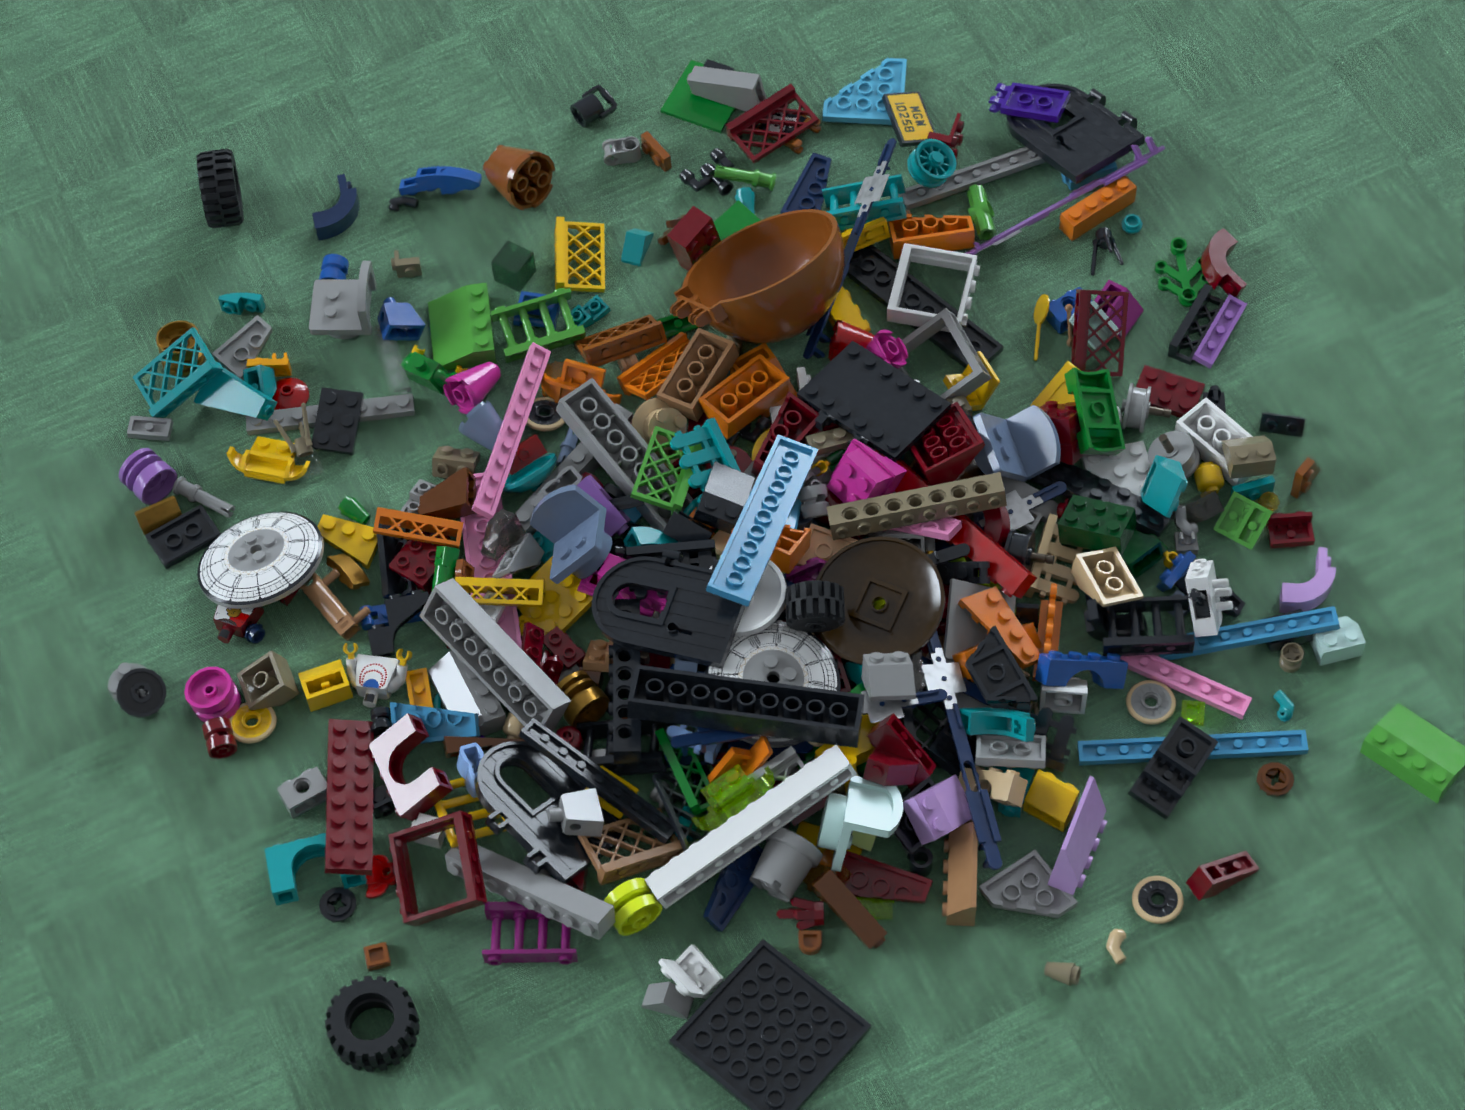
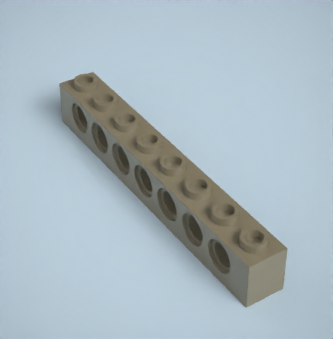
[827,472,1007,540]

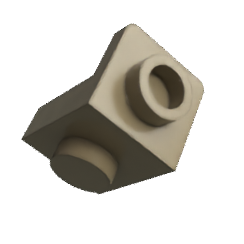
[391,250,422,278]

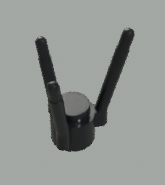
[1091,227,1124,276]

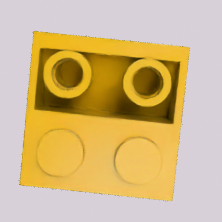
[298,659,354,712]
[1023,769,1080,832]

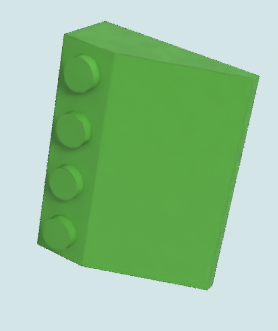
[428,282,497,370]
[1360,703,1465,804]

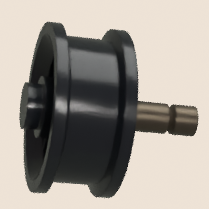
[1004,529,1054,571]

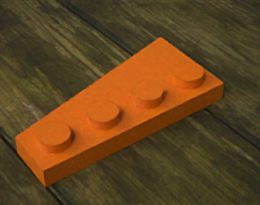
[958,586,1040,669]

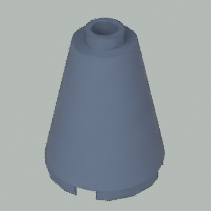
[458,400,503,451]

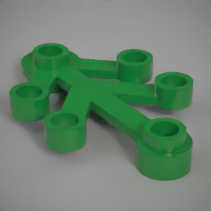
[1154,237,1210,307]

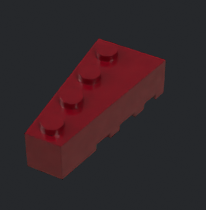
[751,392,819,477]

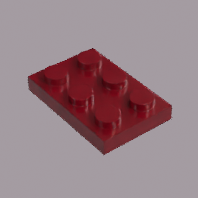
[1136,365,1205,418]

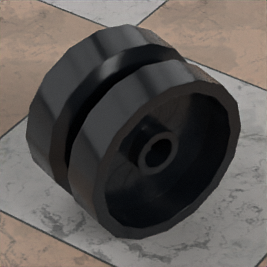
[116,668,166,718]

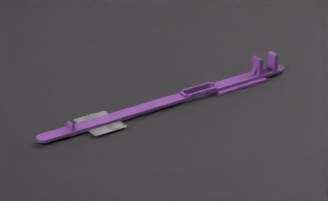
[966,136,1165,255]

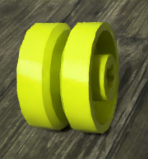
[604,878,662,936]

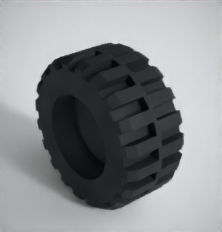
[197,148,244,229]
[325,976,420,1072]

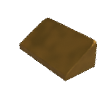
[134,496,182,535]

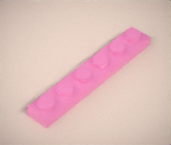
[1120,655,1252,720]

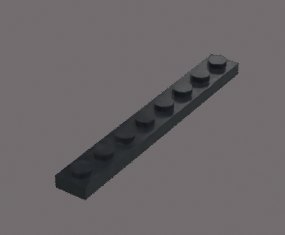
[518,718,676,844]

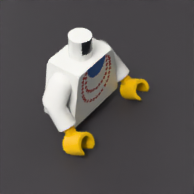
[343,643,412,708]

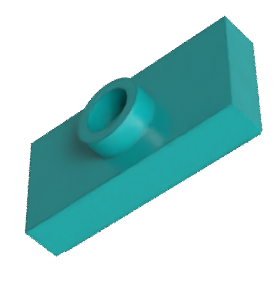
[1230,476,1275,500]

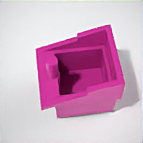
[826,438,907,503]

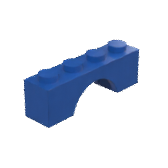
[1035,650,1128,689]

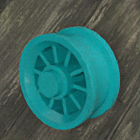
[907,139,956,188]

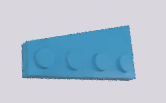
[390,702,480,744]

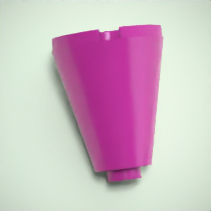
[865,329,908,369]
[443,362,501,414]

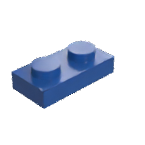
[1156,551,1196,592]

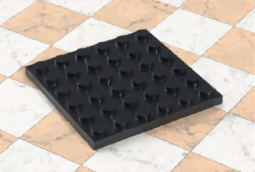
[669,939,872,1110]

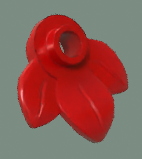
[366,855,396,898]

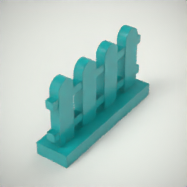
[670,417,751,503]

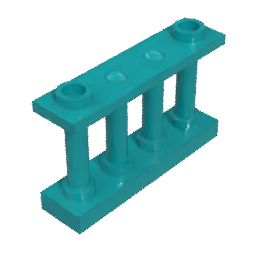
[822,174,907,230]

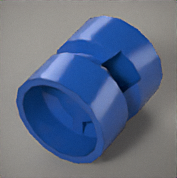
[319,254,349,280]

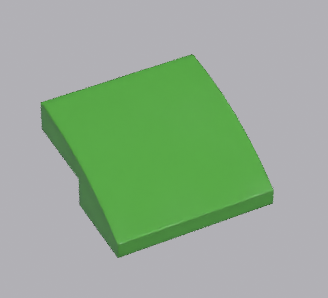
[1213,491,1273,550]

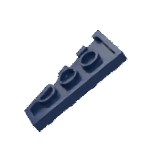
[780,152,832,214]
[702,844,763,932]

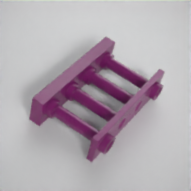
[482,901,578,966]

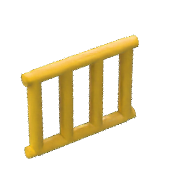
[434,777,506,848]

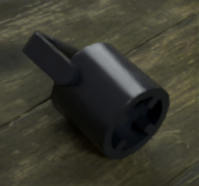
[570,85,617,127]

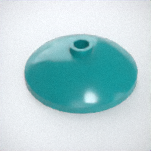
[503,453,557,493]

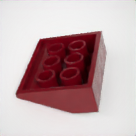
[909,402,985,486]

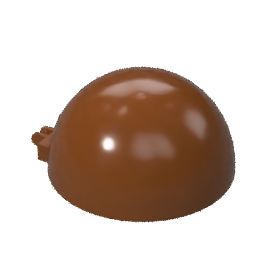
[670,209,845,343]

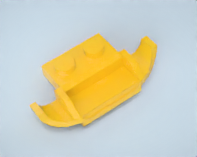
[226,436,311,484]

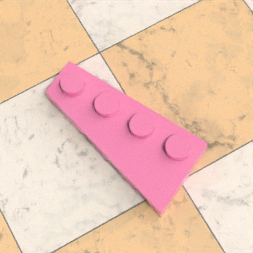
[889,493,962,541]

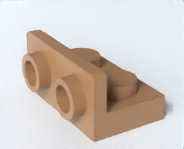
[583,640,613,672]

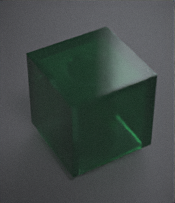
[491,240,536,292]

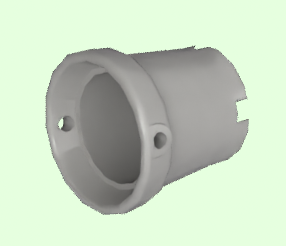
[749,827,823,902]

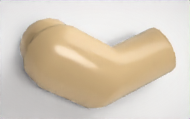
[1106,929,1127,965]

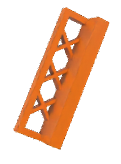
[373,507,464,548]

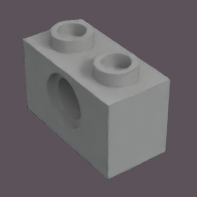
[277,767,327,819]

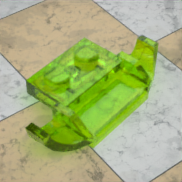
[692,764,774,831]

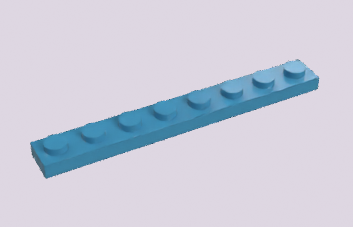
[1159,606,1340,660]

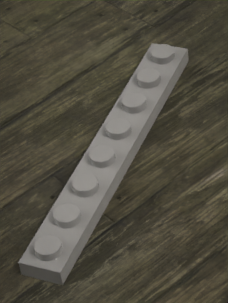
[899,147,1046,210]
[246,393,415,435]

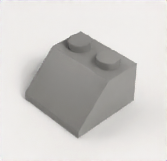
[862,651,916,701]

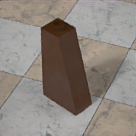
[809,869,887,949]

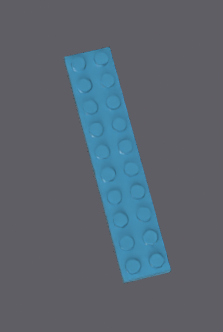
[706,435,818,607]

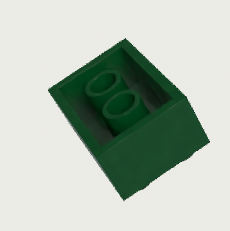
[1058,494,1137,556]

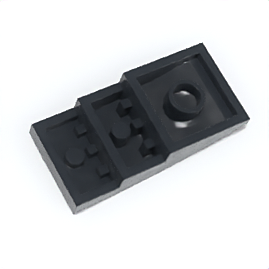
[1127,716,1218,820]

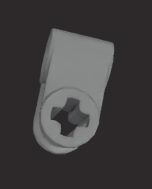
[602,136,641,166]

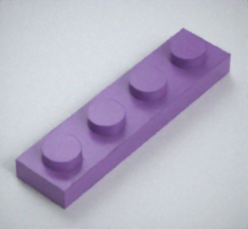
[1192,294,1247,369]

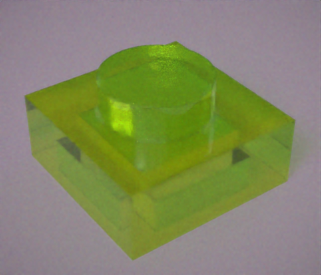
[1181,700,1205,726]

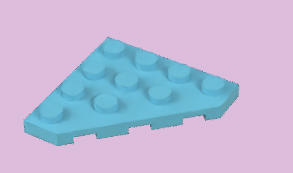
[823,58,907,125]

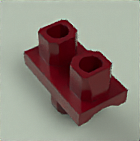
[540,650,563,685]

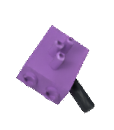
[577,475,644,542]

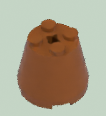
[483,145,555,210]

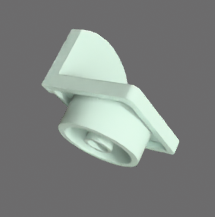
[817,776,903,872]

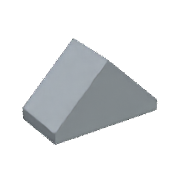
[642,981,694,1020]

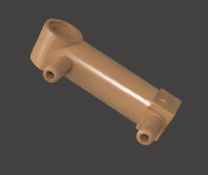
[300,569,371,641]

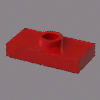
[509,434,547,475]

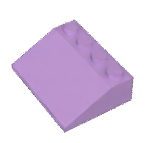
[1047,776,1107,895]

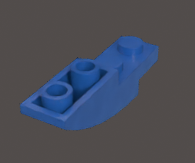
[399,166,482,196]

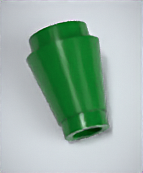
[338,496,371,525]

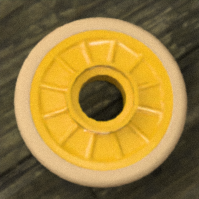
[229,702,277,744]

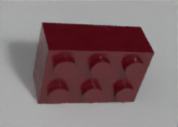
[667,206,721,271]

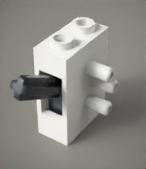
[1185,559,1233,637]

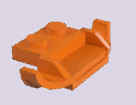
[540,358,622,405]

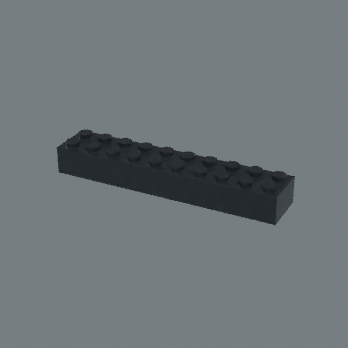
[628,665,865,748]

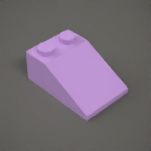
[903,774,972,845]

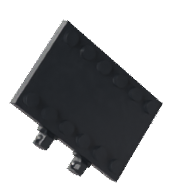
[797,341,951,463]

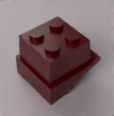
[1040,401,1085,465]

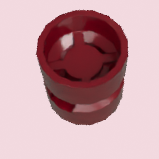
[202,717,237,759]

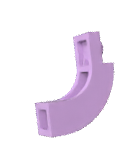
[1279,547,1336,613]

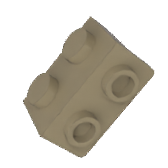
[432,446,480,478]

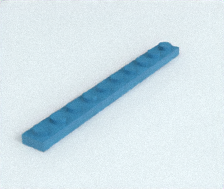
[1077,730,1308,766]

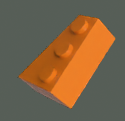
[731,525,811,574]

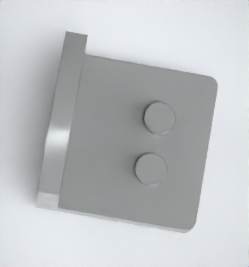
[309,261,377,339]

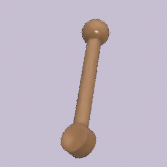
[1065,304,1073,347]

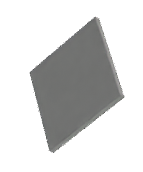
[943,579,1016,660]

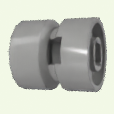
[799,484,829,519]

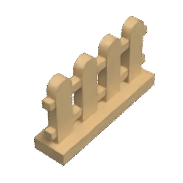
[1024,513,1086,606]

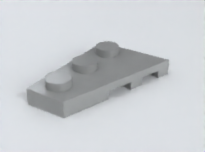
[212,315,273,380]

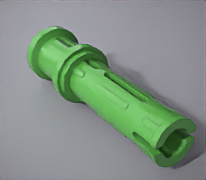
[714,165,776,191]

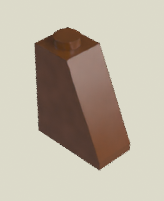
[418,467,476,520]

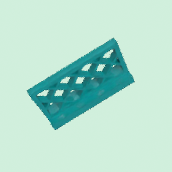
[133,327,223,418]

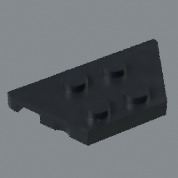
[965,626,1038,704]

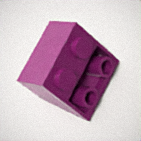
[1094,280,1144,337]

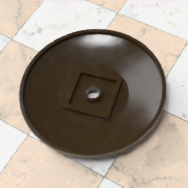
[816,537,945,665]

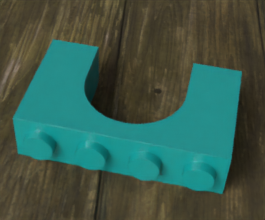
[264,833,367,906]

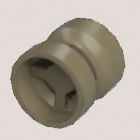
[1279,643,1304,673]

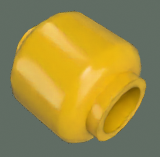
[1194,462,1225,496]

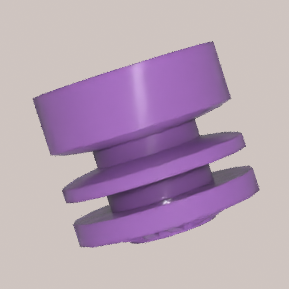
[119,448,177,505]

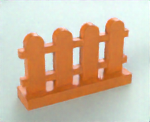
[1032,583,1063,682]

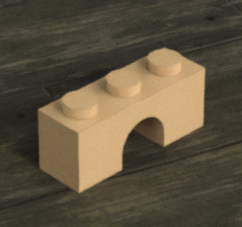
[959,766,1028,807]

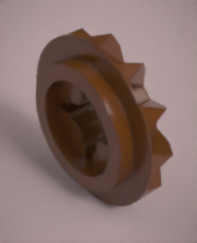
[1256,762,1294,797]

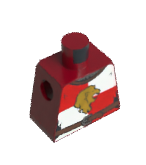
[213,605,265,644]

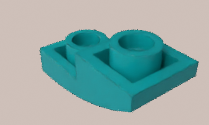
[218,293,266,315]
[570,294,611,329]

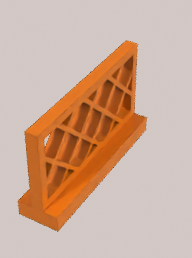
[616,332,690,400]

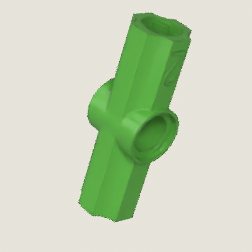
[967,184,996,241]

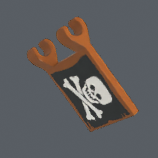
[755,107,821,154]

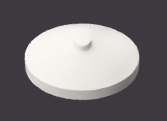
[709,560,787,636]

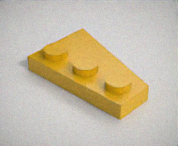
[317,514,378,569]

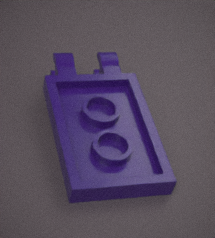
[989,82,1070,123]

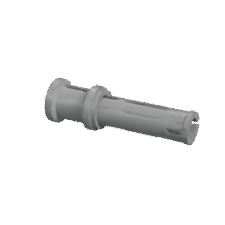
[173,476,235,518]

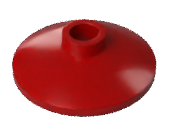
[272,378,309,410]

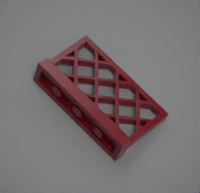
[726,83,819,164]
[1071,289,1129,377]

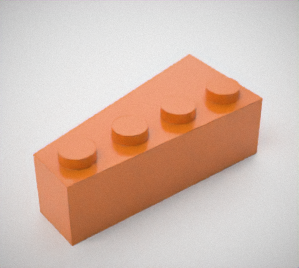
[887,214,975,259]

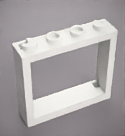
[887,243,980,332]

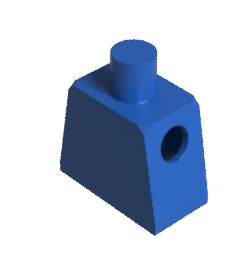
[378,297,425,340]

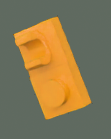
[246,353,292,377]

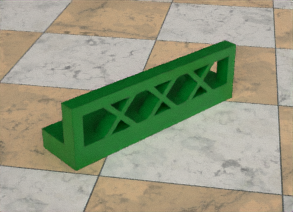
[655,728,718,816]

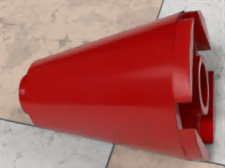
[828,319,875,361]

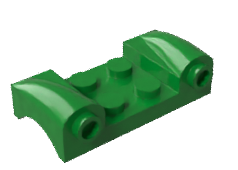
[1064,368,1126,456]

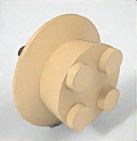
[631,398,687,457]

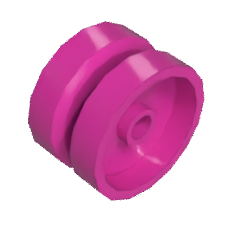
[184,666,241,722]

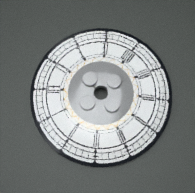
[197,511,324,609]
[705,621,840,748]

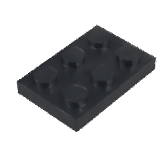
[312,387,364,455]

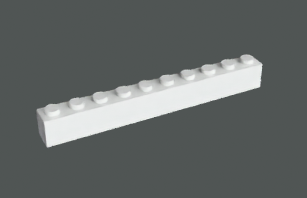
[644,745,857,909]

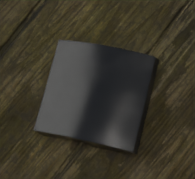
[926,720,977,779]

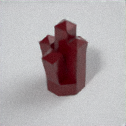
[776,896,824,930]

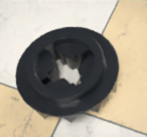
[319,887,356,923]

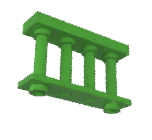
[491,288,585,363]

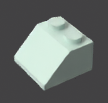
[1310,616,1366,666]

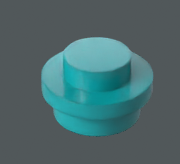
[1122,214,1142,234]

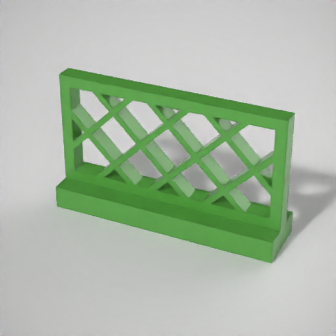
[630,426,702,515]

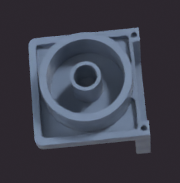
[973,405,1061,482]
[530,484,612,584]

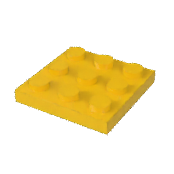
[515,556,593,635]

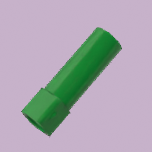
[432,546,460,590]

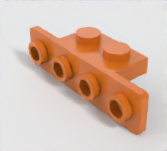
[707,736,773,795]

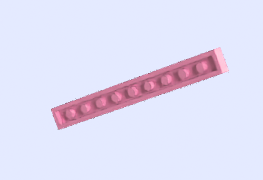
[471,342,551,520]

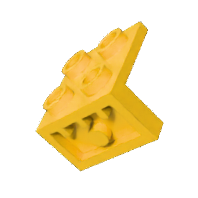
[943,351,1000,411]

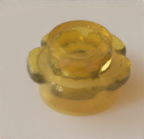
[1258,492,1280,512]

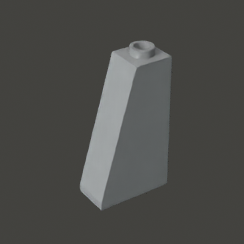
[687,66,767,112]

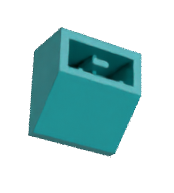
[1140,455,1187,518]

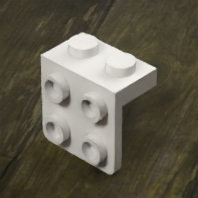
[658,944,724,999]

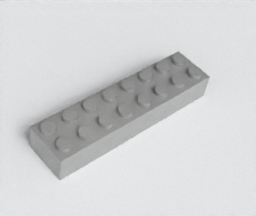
[556,378,693,532]
[420,578,571,731]

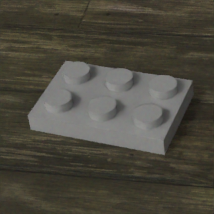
[975,734,1046,769]

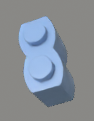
[457,742,484,798]

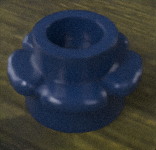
[245,623,266,644]

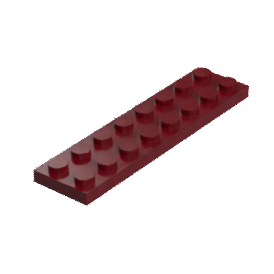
[325,719,374,876]

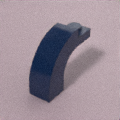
[312,174,360,241]

